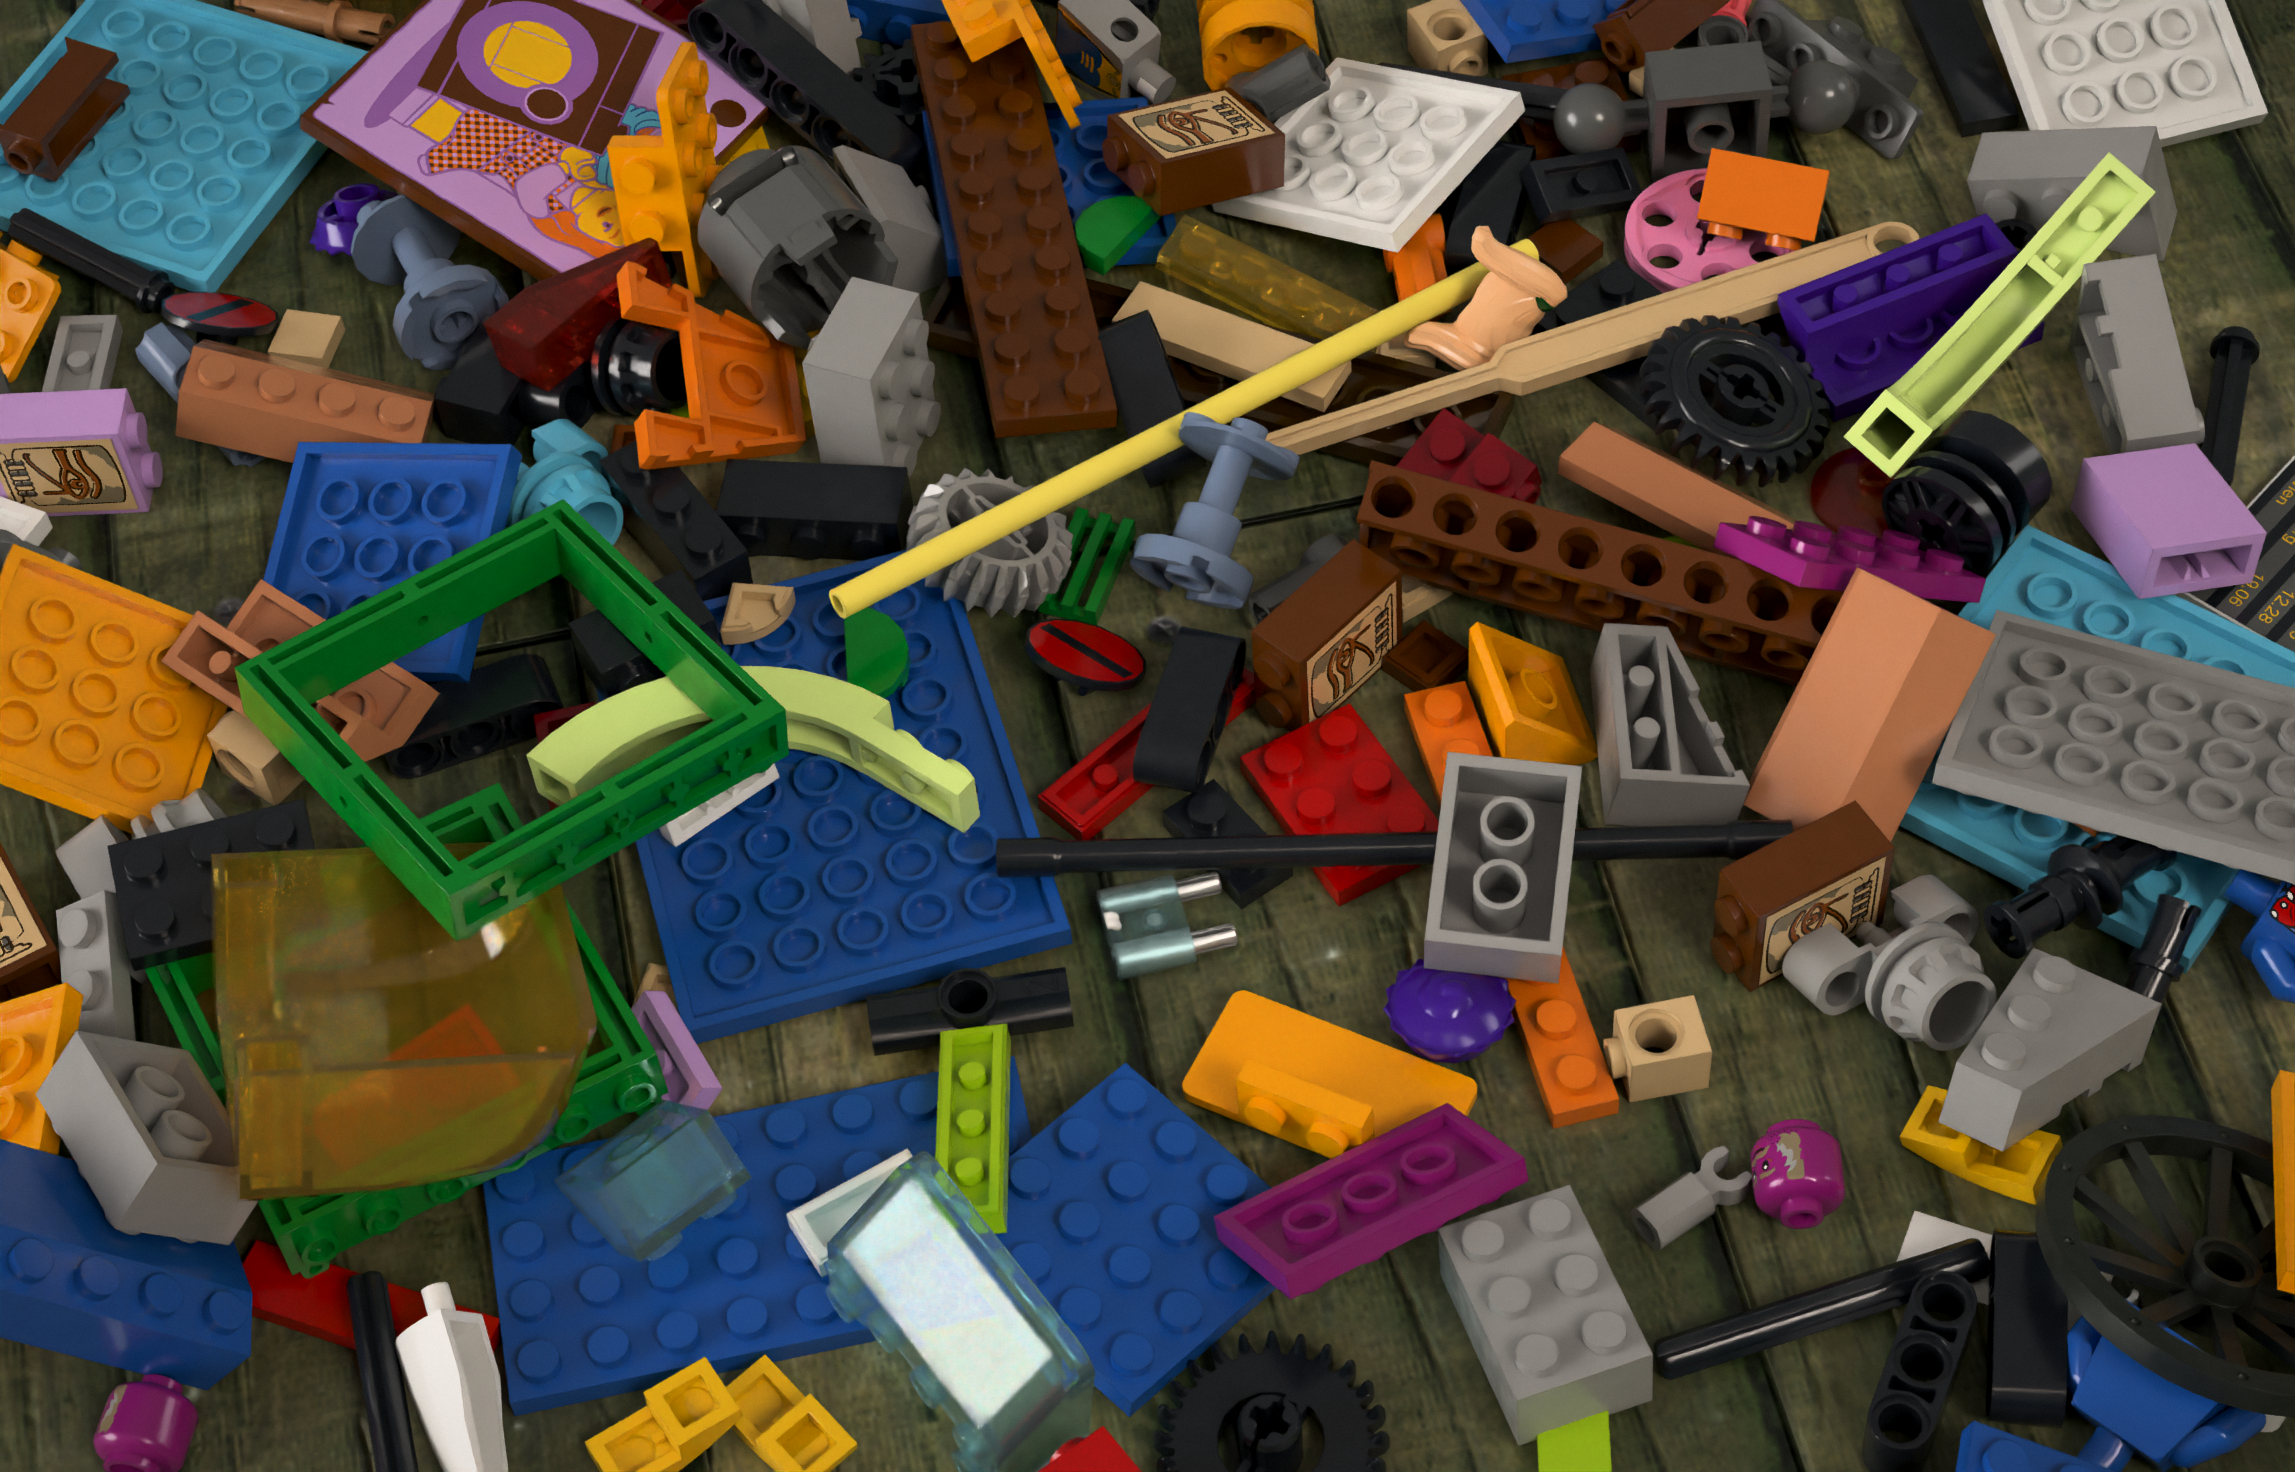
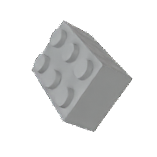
[802,277,941,478]
[1424,752,1582,984]
[36,1030,271,1245]
[1438,1185,1653,1446]

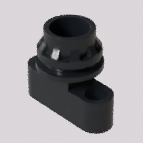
[518,292,687,428]

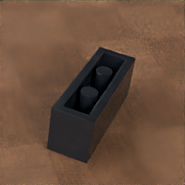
[599,440,753,601]
[716,459,913,561]

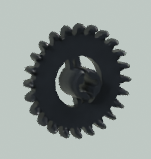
[1638,315,1831,488]
[1152,1330,1390,1472]

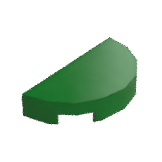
[1075,196,1161,276]
[844,607,911,699]

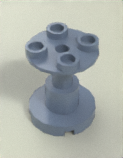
[351,194,512,370]
[1130,412,1300,609]

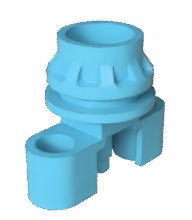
[506,419,623,546]

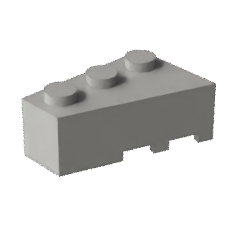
[1967,126,2177,261]
[1589,623,1750,826]
[1938,948,2162,1152]

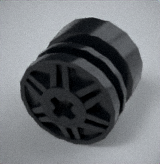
[1881,410,2052,576]

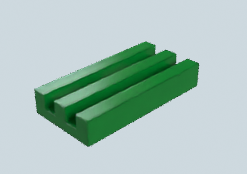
[1038,507,1136,625]

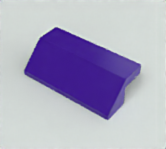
[1777,213,2045,422]

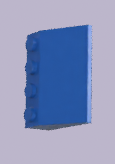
[0,1139,253,1390]

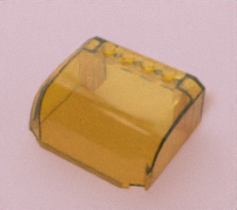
[211,842,597,1202]

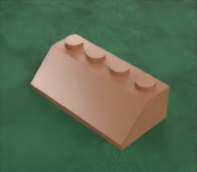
[175,339,436,463]

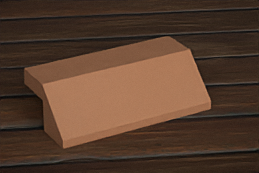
[1558,422,1798,561]
[1743,567,1996,842]
[161,579,440,762]

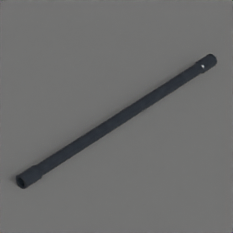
[996,819,1793,878]

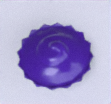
[309,183,398,256]
[1383,959,1516,1063]

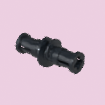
[1984,835,2177,959]

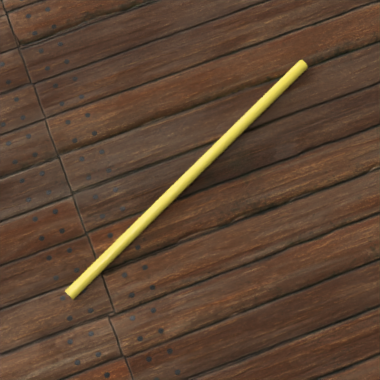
[829,238,1539,619]

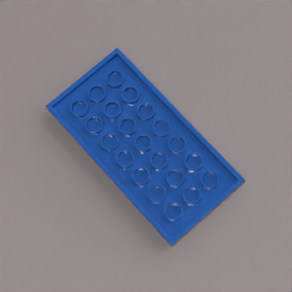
[483,1056,1032,1416]

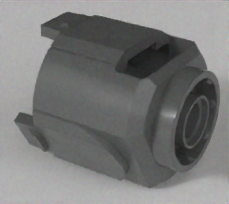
[697,145,898,351]

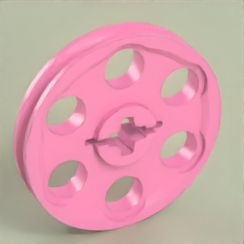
[1624,168,1794,293]

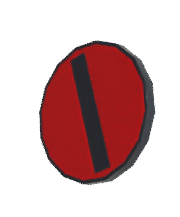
[161,292,278,346]
[1024,618,1146,696]

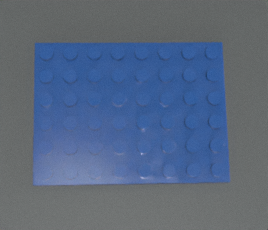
[597,550,1073,1044]

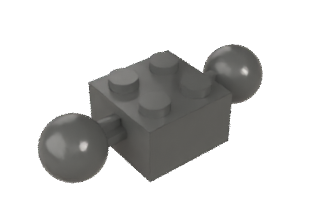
[1553,41,1857,184]

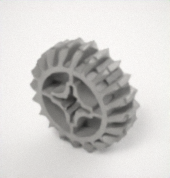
[906,468,1073,618]

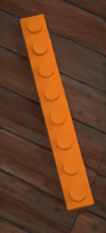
[1404,681,1619,1129]

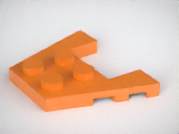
[616,261,807,470]

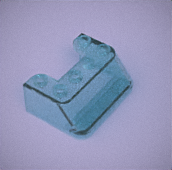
[824,1150,1095,1472]

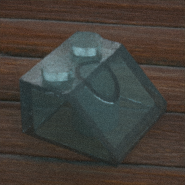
[554,1100,752,1261]

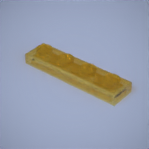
[1155,214,1380,353]

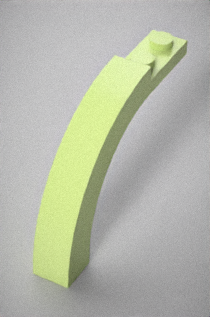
[1843,152,2156,478]
[527,666,980,833]

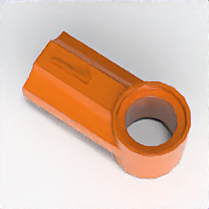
[1383,213,1452,322]

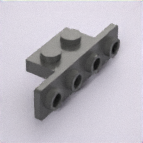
[1746,0,1923,159]

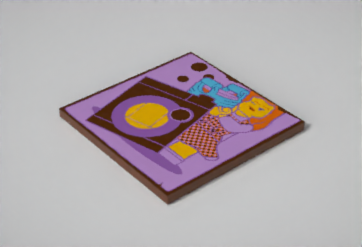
[300,0,774,310]

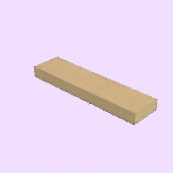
[1112,281,1352,412]

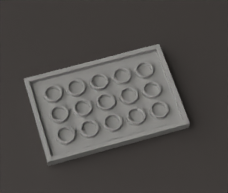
[1932,610,2295,885]

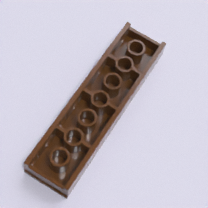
[1356,460,1844,687]

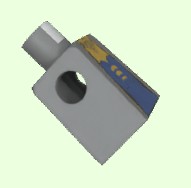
[1055,0,1176,104]

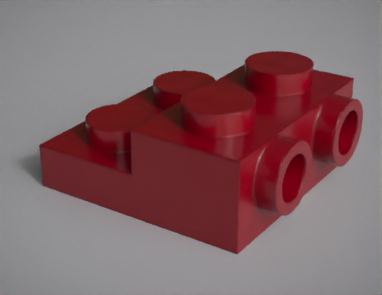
[1396,408,1542,504]

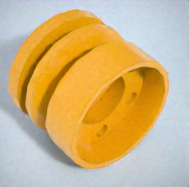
[1197,0,1319,108]

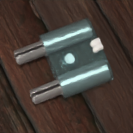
[1095,871,1238,981]

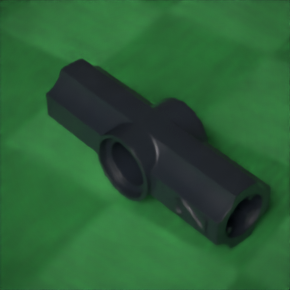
[867,967,1074,1056]

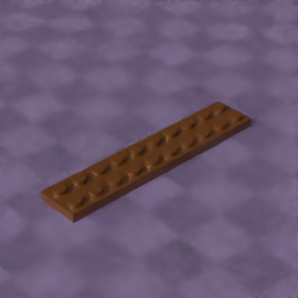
[911,21,1117,438]

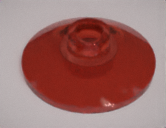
[1810,447,1902,538]

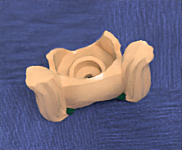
[1404,226,1568,371]

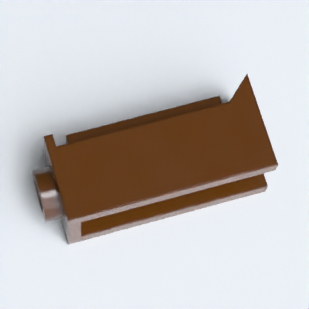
[1592,0,1731,73]
[0,37,131,182]

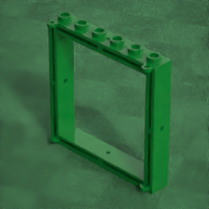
[234,499,789,942]
[144,782,669,1279]

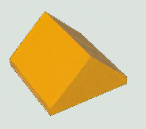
[1468,621,1598,765]

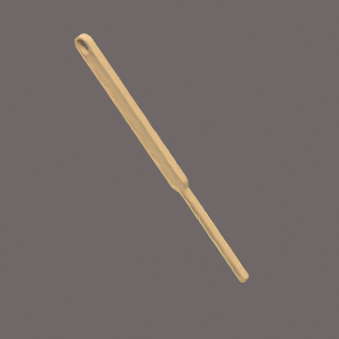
[1265,222,1920,455]

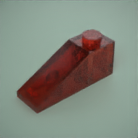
[483,237,673,392]

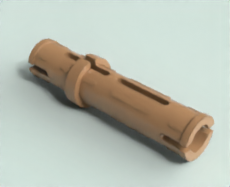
[234,0,396,46]

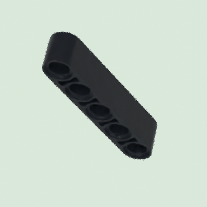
[687,0,928,179]

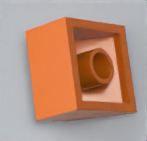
[1697,148,1830,251]

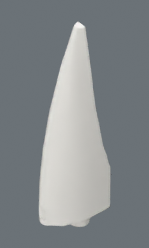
[394,1282,509,1472]

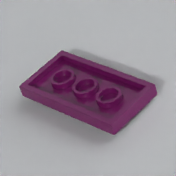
[1713,516,1986,603]
[1213,1103,1529,1300]

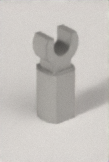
[1630,1146,1753,1251]

